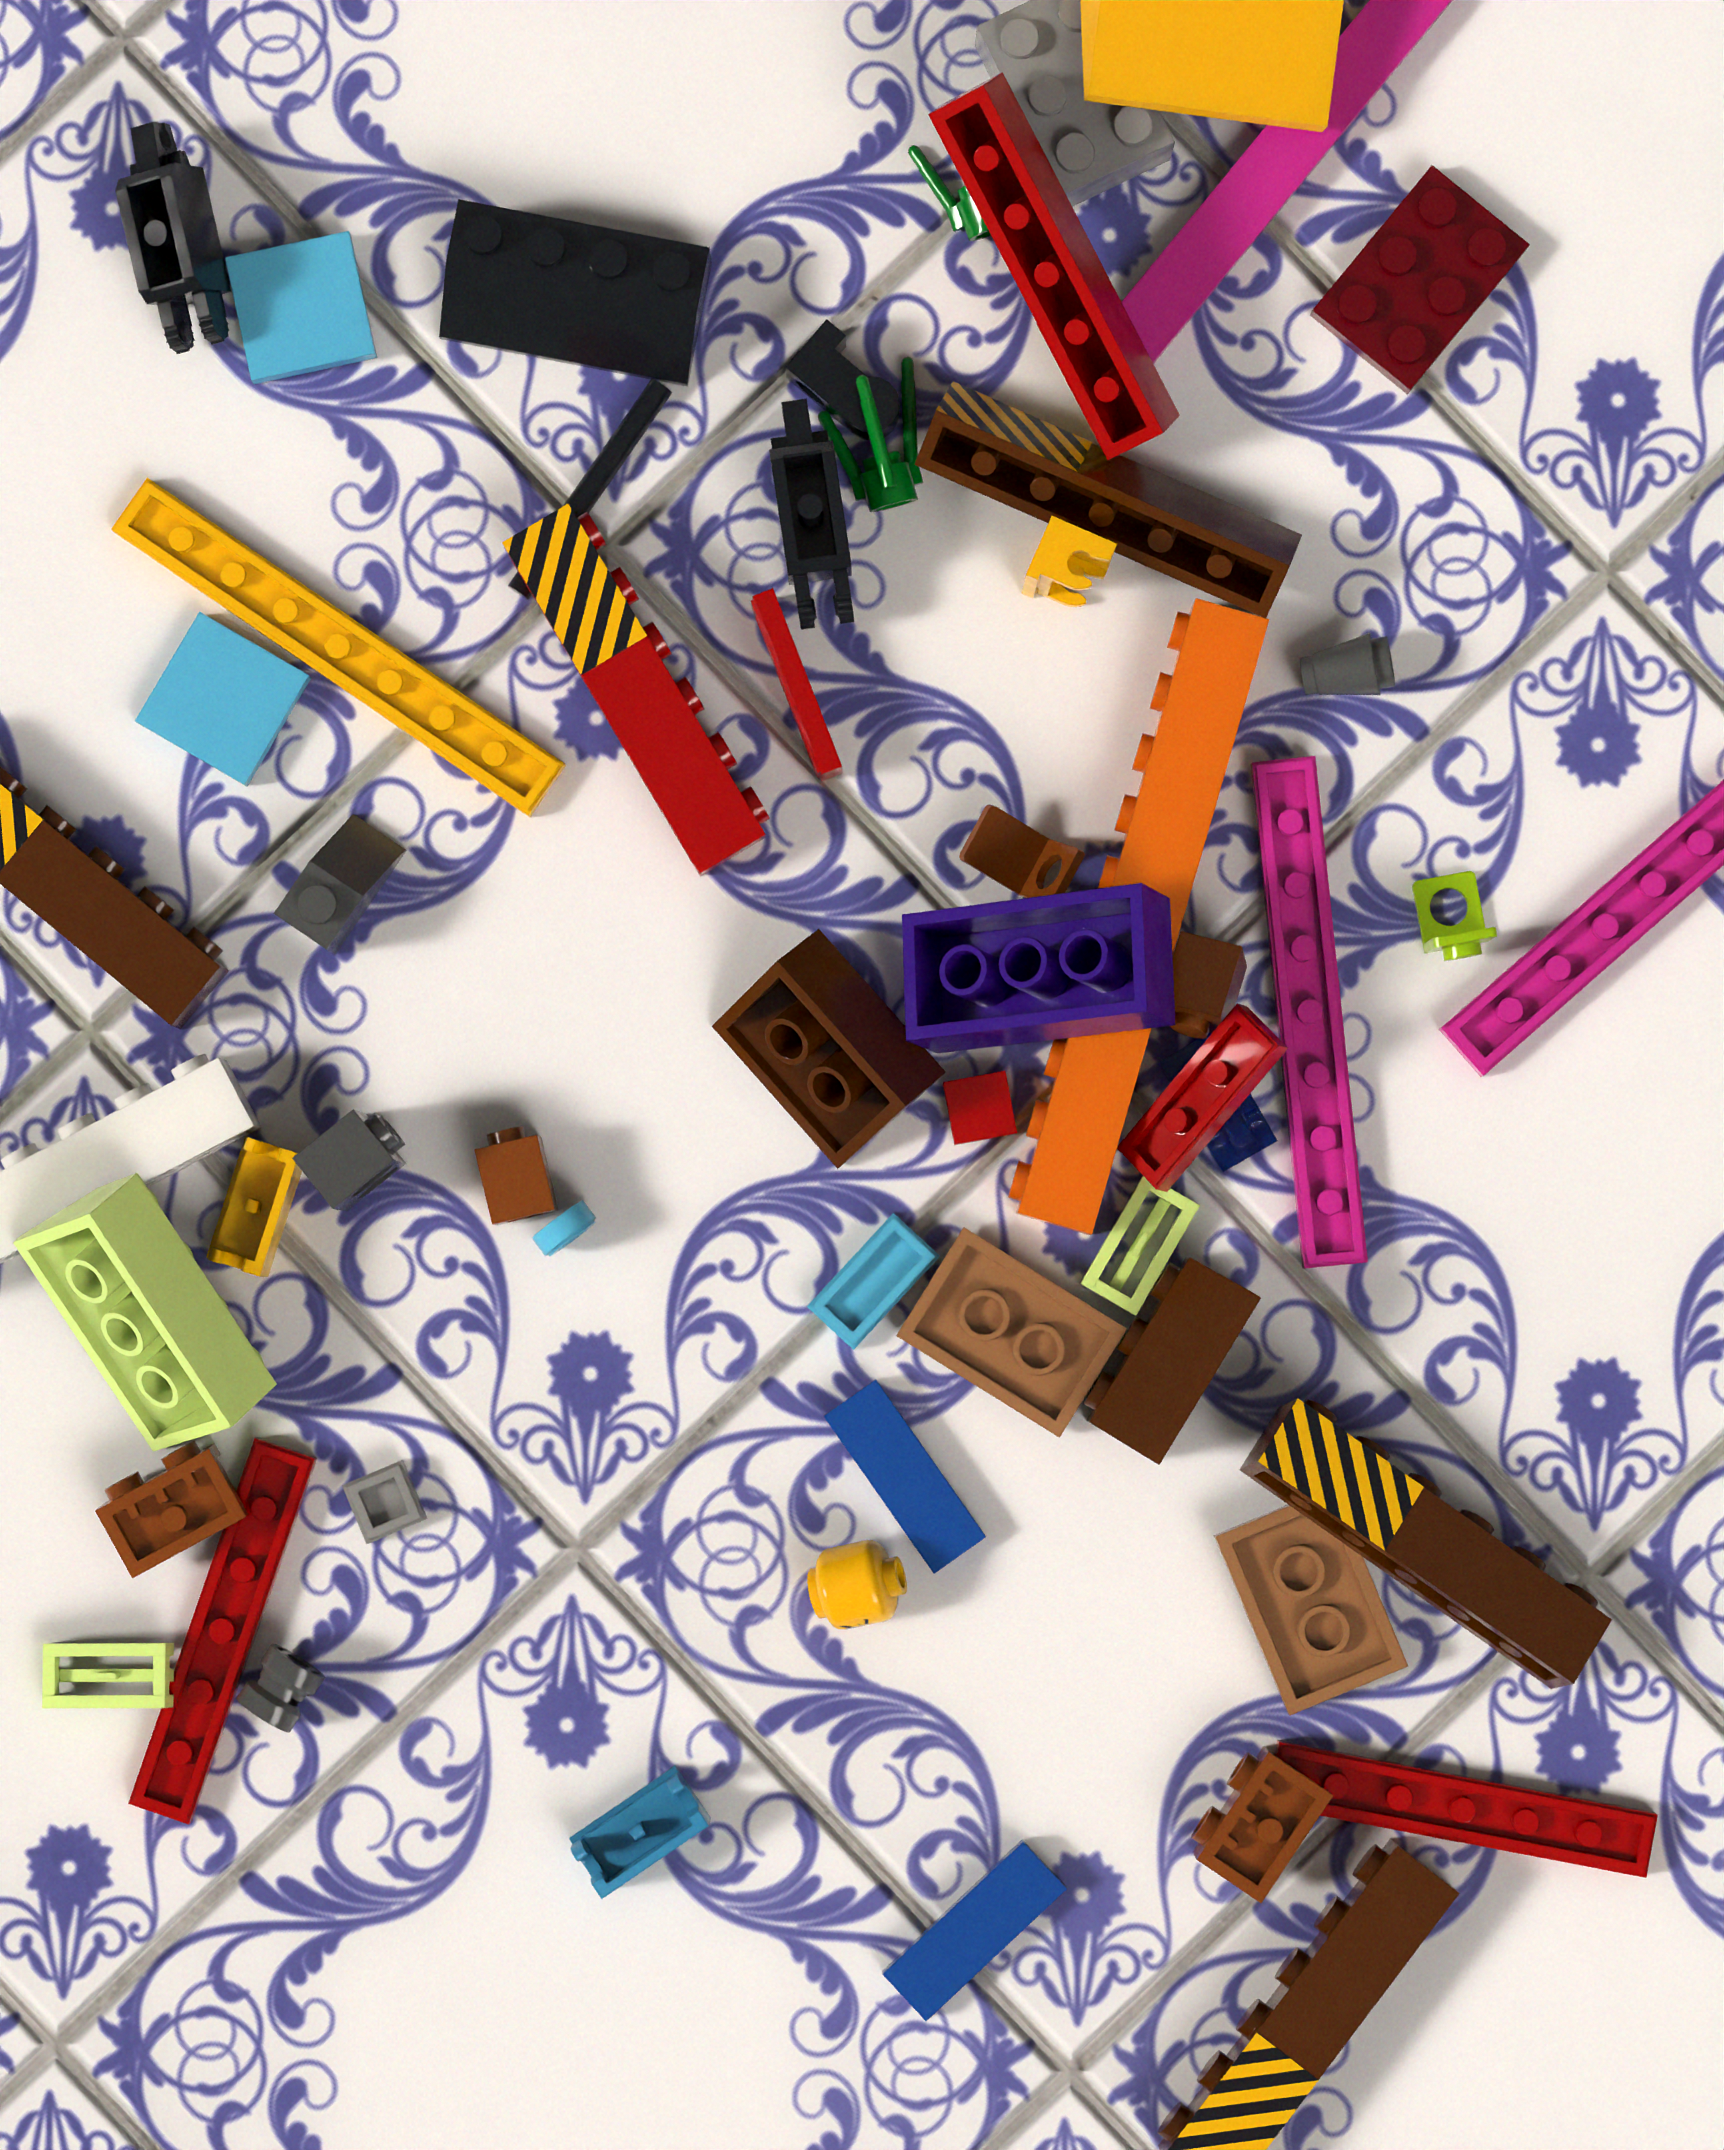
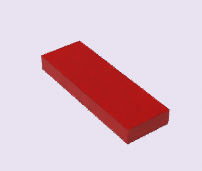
[751,588,843,781]
[1117,1003,1288,1192]

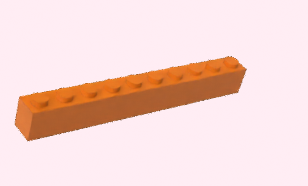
[1008,598,1270,1235]

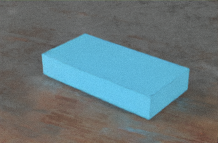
[807,1213,940,1350]

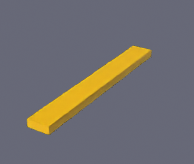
[111,478,566,818]

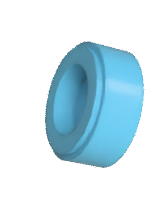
[532,1200,596,1257]

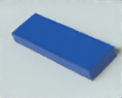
[824,1379,986,1574]
[882,1839,1067,2021]

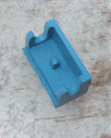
[569,1765,711,1899]

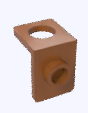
[959,804,1085,898]

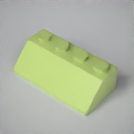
[13,1173,277,1452]

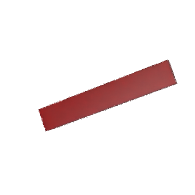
[128,1437,317,1825]
[1275,1740,1658,1878]

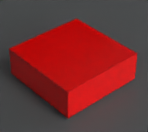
[943,1070,1017,1145]

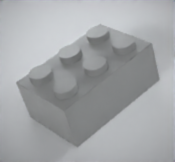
[975,0,1175,207]

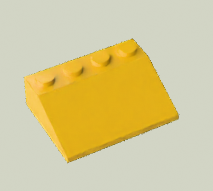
[1080,0,1344,132]

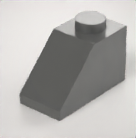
[273,814,407,955]

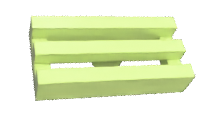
[1080,1175,1200,1316]
[42,1643,174,1708]

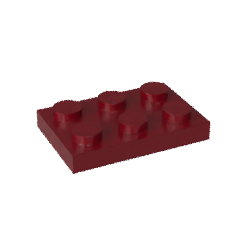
[1310,165,1530,395]

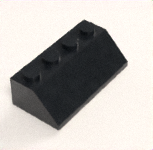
[439,199,712,387]

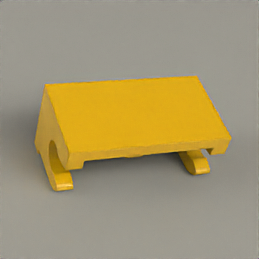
[1022,516,1117,607]
[206,1136,302,1277]

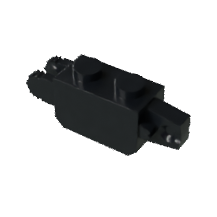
[115,121,231,354]
[769,398,854,630]

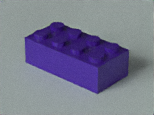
[902,883,1175,1053]

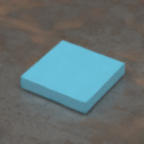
[225,231,377,384]
[135,612,311,787]

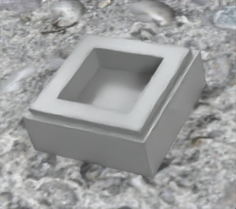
[342,1460,428,1544]

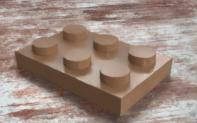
[896,1227,1127,1438]
[1214,1505,1408,1715]

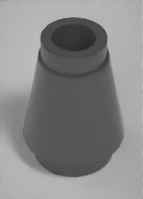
[1300,633,1395,695]

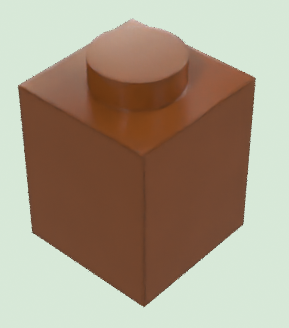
[1170,931,1247,1039]
[474,1126,559,1225]

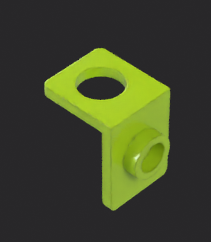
[1412,871,1497,961]

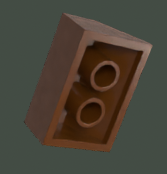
[712,929,946,1169]
[1083,1257,1261,1465]

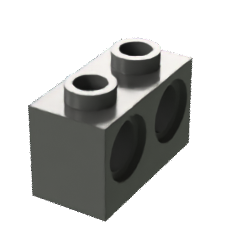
[292,1109,406,1211]

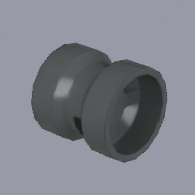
[236,1643,326,1733]

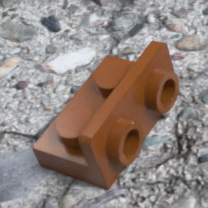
[95,1441,248,1578]
[1191,1746,1333,1903]

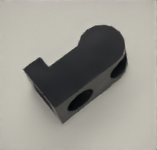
[786,319,900,440]

